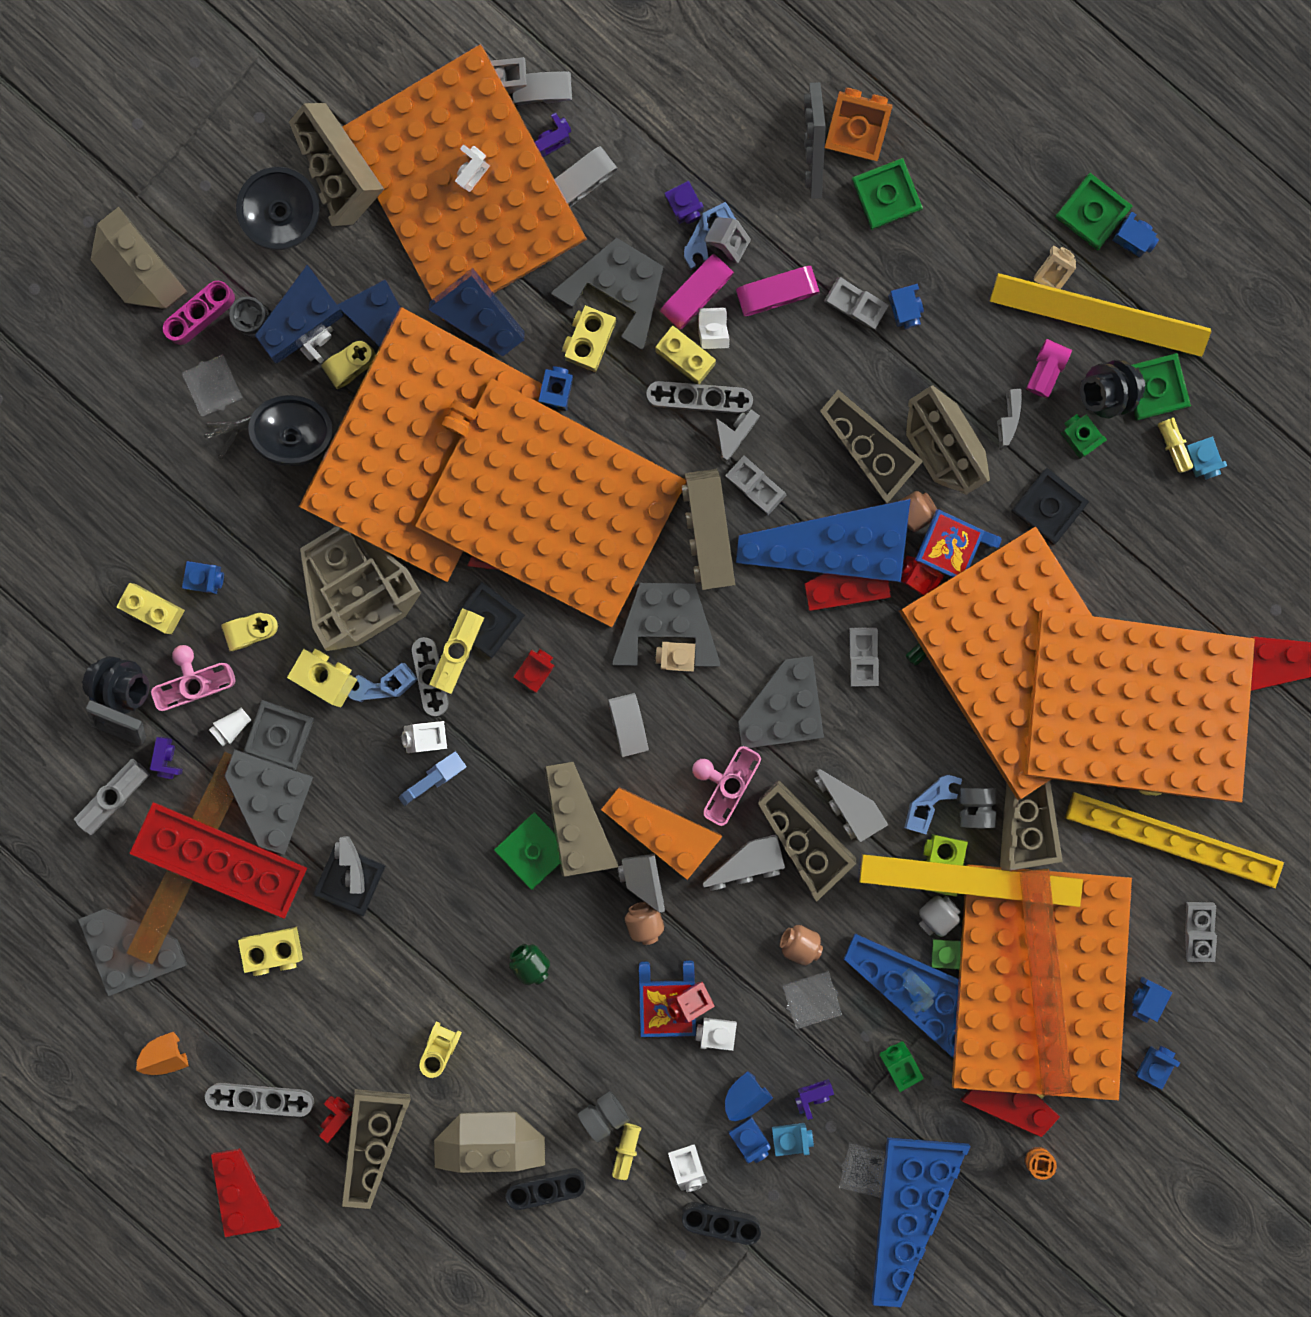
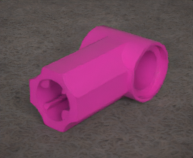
[1026,339,1072,398]

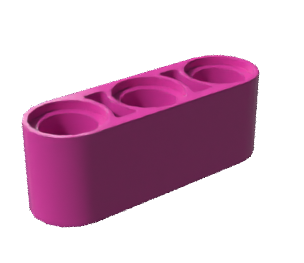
[660,254,734,330]
[736,266,820,316]
[163,281,235,345]

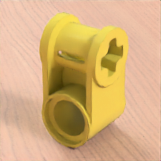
[321,341,376,389]
[221,613,278,651]
[419,1021,462,1078]

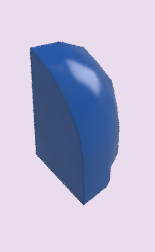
[725,1071,773,1121]

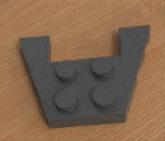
[551,238,663,351]
[613,583,720,667]

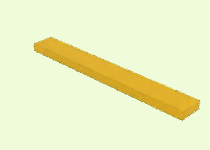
[990,273,1211,357]
[1065,792,1284,888]
[859,854,1083,907]

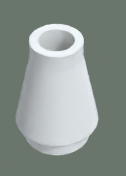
[209,708,251,746]

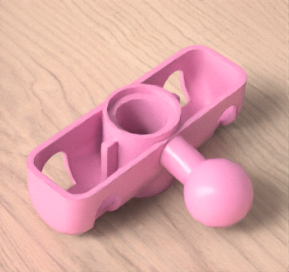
[151,645,235,711]
[692,746,761,826]

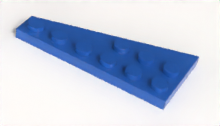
[736,499,911,582]
[844,933,959,1058]
[872,1138,971,1307]

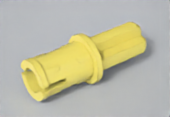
[1157,418,1193,473]
[612,1123,641,1180]

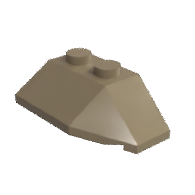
[90,207,188,309]
[906,385,990,495]
[434,1112,545,1173]

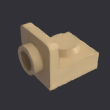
[1034,246,1076,289]
[656,642,695,672]

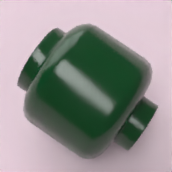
[509,944,550,985]

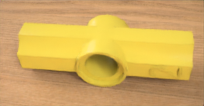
[429,608,484,694]

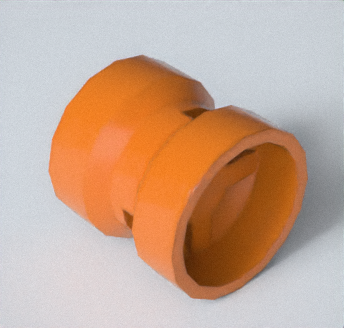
[441,400,478,437]
[1025,1147,1057,1180]

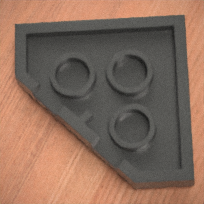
[804,82,825,199]
[738,656,824,748]
[224,749,313,855]
[78,908,187,996]

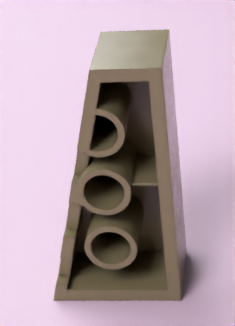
[289,103,384,226]
[820,390,923,503]
[682,469,735,590]
[544,762,619,876]
[758,780,856,902]
[1000,781,1063,871]
[342,1089,411,1209]

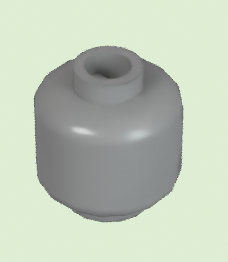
[919,896,961,937]

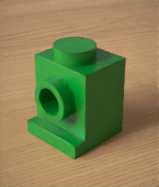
[1061,414,1107,459]

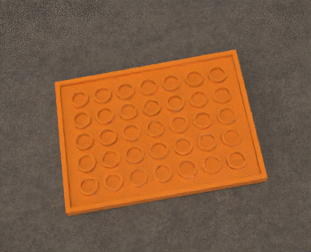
[342,44,587,321]
[299,307,542,582]
[415,378,686,627]
[899,527,1092,800]
[1025,609,1255,803]
[952,865,1132,1101]

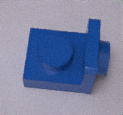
[182,561,224,594]
[1136,1046,1180,1090]
[729,1116,771,1164]

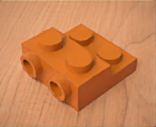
[824,88,892,161]

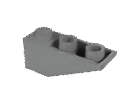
[814,769,888,842]
[702,834,785,891]

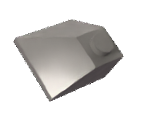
[618,853,665,913]

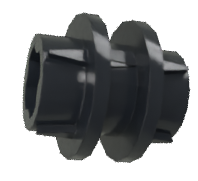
[1080,359,1145,419]
[82,656,150,714]

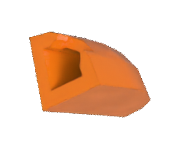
[136,1032,189,1075]

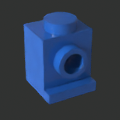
[1112,212,1159,257]
[888,284,924,329]
[539,367,573,411]
[1132,977,1172,1023]

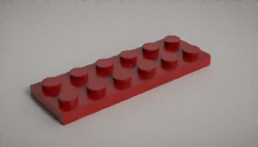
[129,802,307,919]

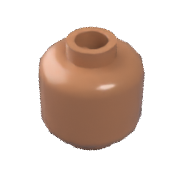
[899,491,937,532]
[625,902,664,945]
[780,925,823,966]

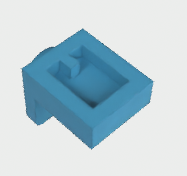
[1185,437,1227,480]
[772,1123,814,1156]

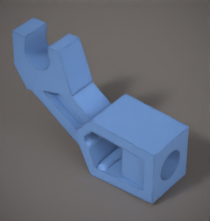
[684,202,736,270]
[348,663,418,702]
[398,751,466,806]
[904,775,962,834]

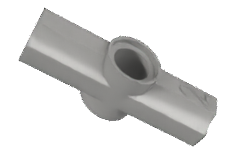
[74,759,150,835]

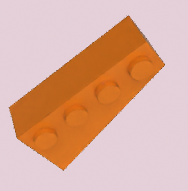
[601,787,722,880]

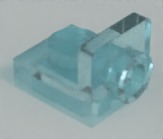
[902,967,936,1014]

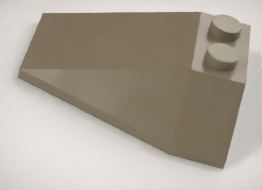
[300,526,421,651]

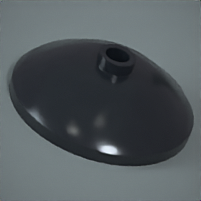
[236,167,320,250]
[249,395,332,466]

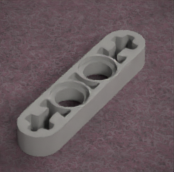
[646,381,753,414]
[205,1083,314,1117]

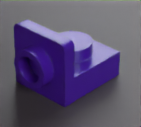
[535,112,572,157]
[664,181,704,224]
[150,737,183,779]
[795,1079,834,1120]

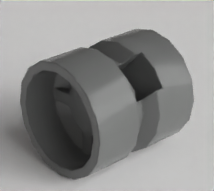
[229,296,270,338]
[960,788,996,828]
[578,1091,630,1143]

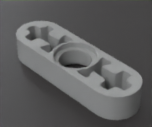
[412,637,449,716]

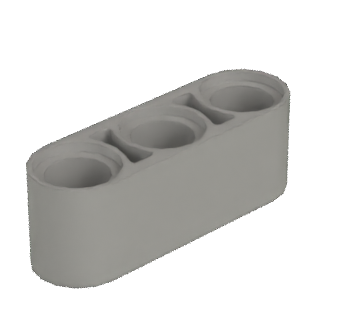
[555,146,618,207]

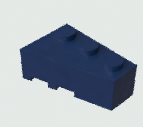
[255,265,343,364]
[428,268,525,357]
[337,280,400,348]

